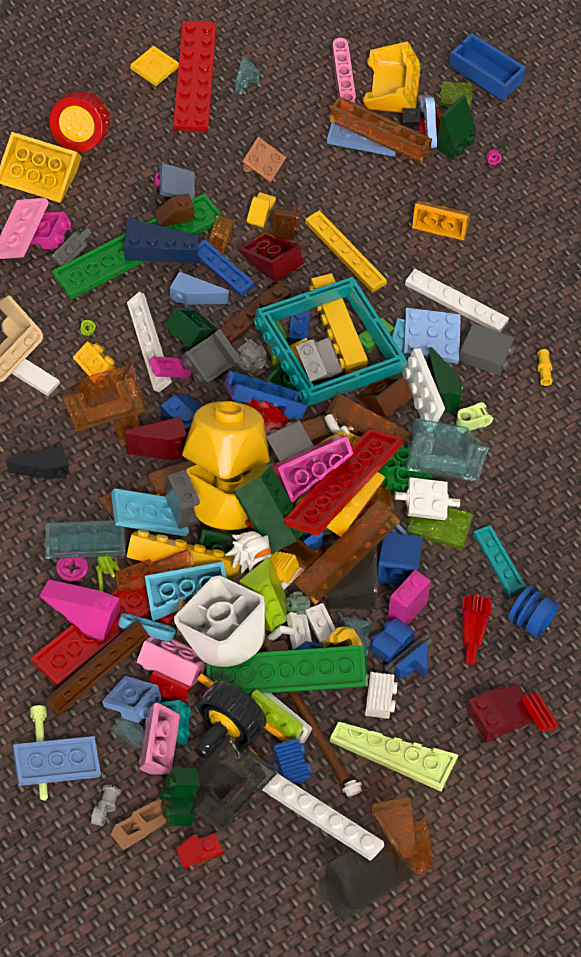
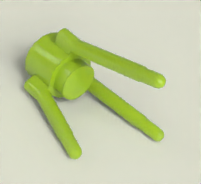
[96,553,128,592]

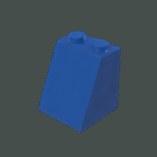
[377,531,423,586]

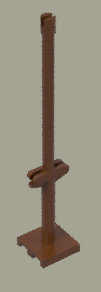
[230,572,350,785]

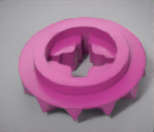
[56,554,88,583]

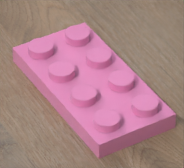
[0,198,49,259]

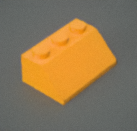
[412,201,471,241]

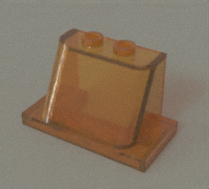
[63,363,147,431]

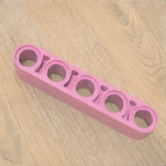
[332,38,356,113]

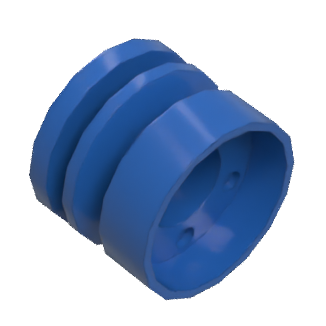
[508,585,559,638]

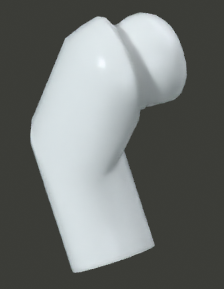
[324,414,350,435]

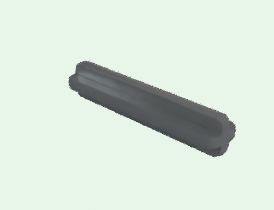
[384,634,432,675]

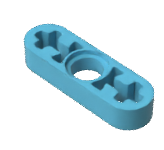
[118,613,176,641]

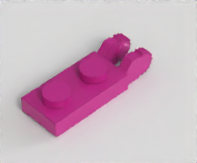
[149,357,192,379]

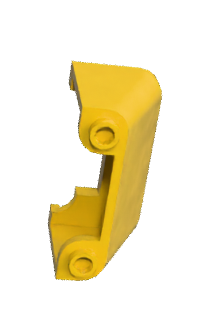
[363,41,420,113]

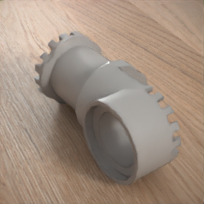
[91,785,121,827]

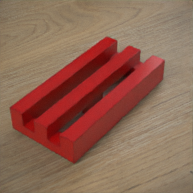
[521,693,558,732]

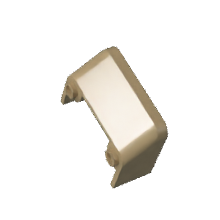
[0,295,43,382]

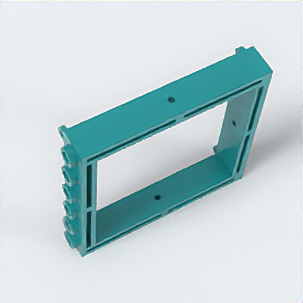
[254,277,407,407]

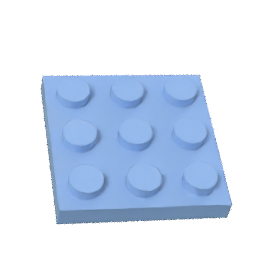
[403,308,461,364]

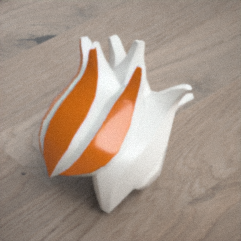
[226,531,271,574]

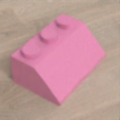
[137,637,207,687]
[139,703,180,775]

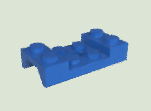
[224,370,307,419]

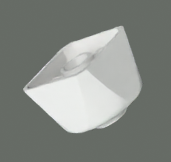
[174,576,265,667]

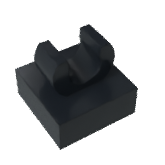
[402,108,420,130]

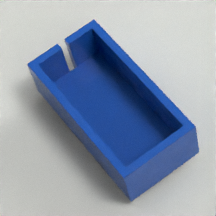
[449,33,526,101]

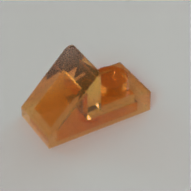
[209,214,235,255]

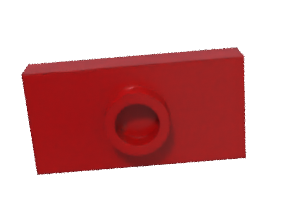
[149,670,191,703]

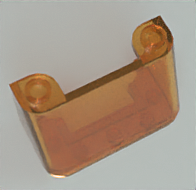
[371,797,434,874]

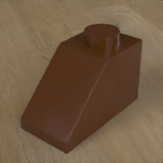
[155,193,194,227]

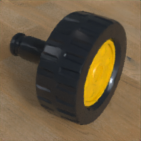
[195,681,267,758]

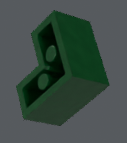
[159,767,200,827]

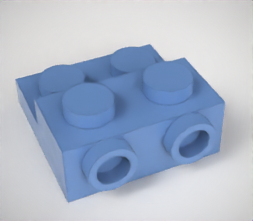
[102,676,161,723]

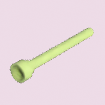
[30,705,48,800]

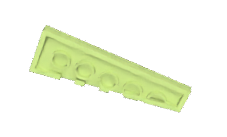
[330,722,458,792]

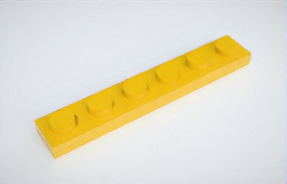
[305,210,387,293]

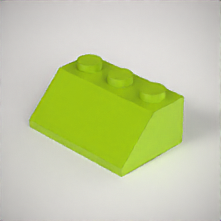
[239,557,287,632]

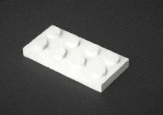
[402,348,445,431]

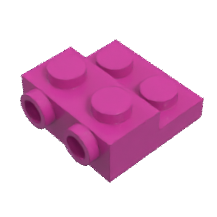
[30,212,71,249]

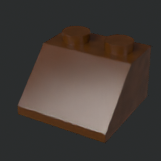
[357,376,413,417]

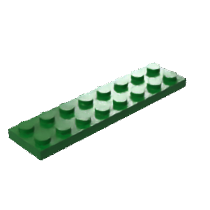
[206,645,368,695]

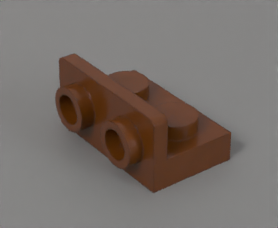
[273,204,300,241]

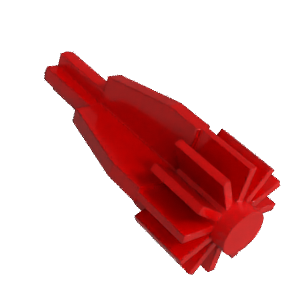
[461,594,492,666]

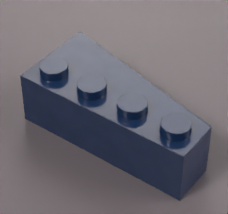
[124,218,199,263]

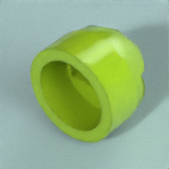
[80,320,96,336]

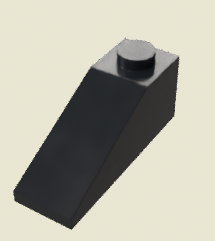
[6,446,69,479]

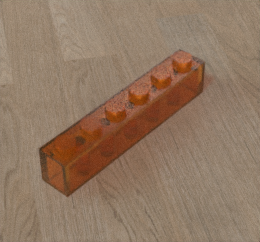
[330,96,432,164]
[294,500,400,605]

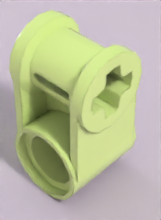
[455,402,493,433]

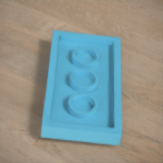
[111,488,189,536]

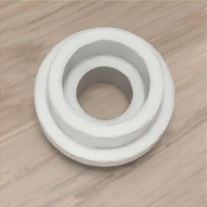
[342,780,362,797]

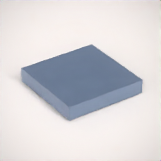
[160,163,195,199]

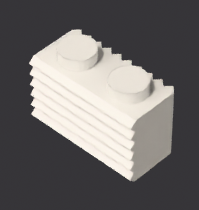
[365,672,398,719]

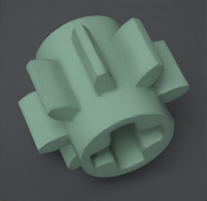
[286,591,310,615]

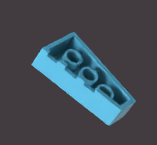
[145,562,227,621]

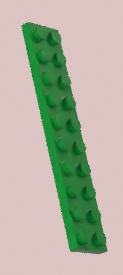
[52,193,224,300]

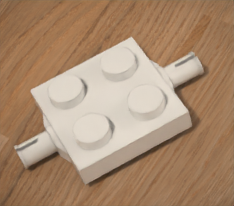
[394,478,460,520]

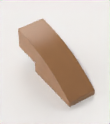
[111,799,166,850]

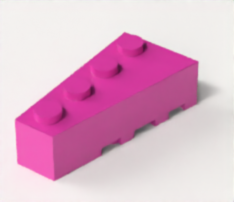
[271,435,354,503]

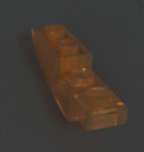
[114,549,194,591]

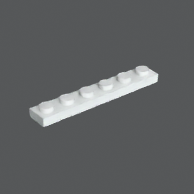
[405,269,509,333]
[127,292,172,392]

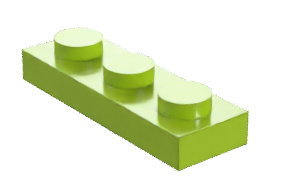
[251,690,304,740]

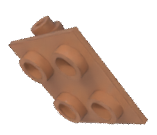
[242,137,286,183]

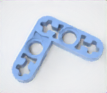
[418,95,437,149]

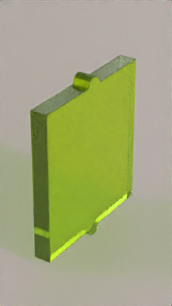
[440,82,473,108]

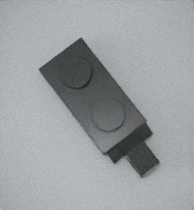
[49,227,92,267]

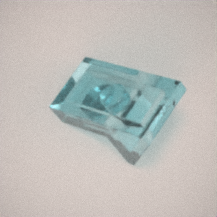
[235,57,259,95]
[341,617,372,656]

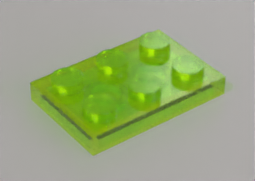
[407,507,473,550]

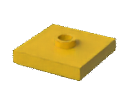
[130,45,179,86]

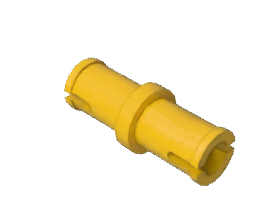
[537,349,553,386]

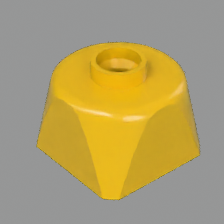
[182,401,270,479]
[186,465,261,530]

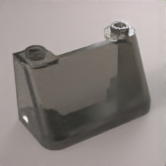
[324,526,378,610]

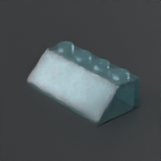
[45,520,125,559]

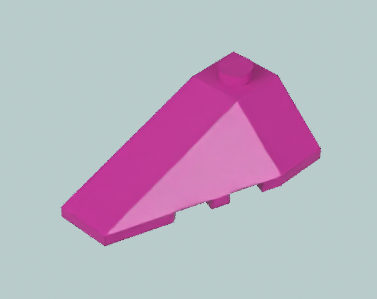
[40,580,120,642]

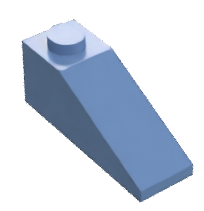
[170,272,229,305]

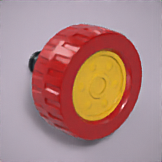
[49,90,111,152]

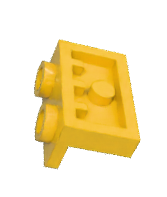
[73,341,117,383]

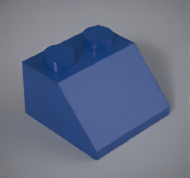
[161,395,201,436]

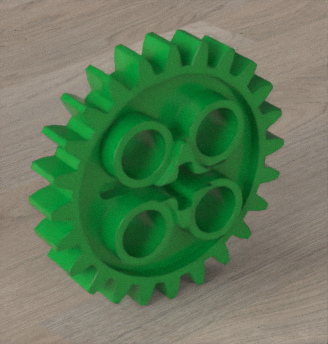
[378,444,433,494]

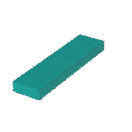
[473,525,526,597]

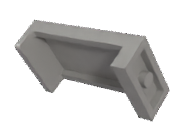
[296,338,343,381]

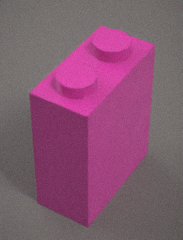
[388,570,431,626]

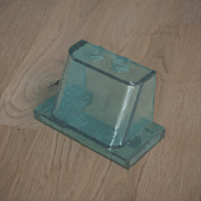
[405,418,489,482]

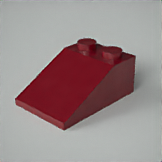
[239,231,304,281]
[125,417,187,460]
[466,685,534,743]

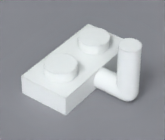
[268,612,312,650]

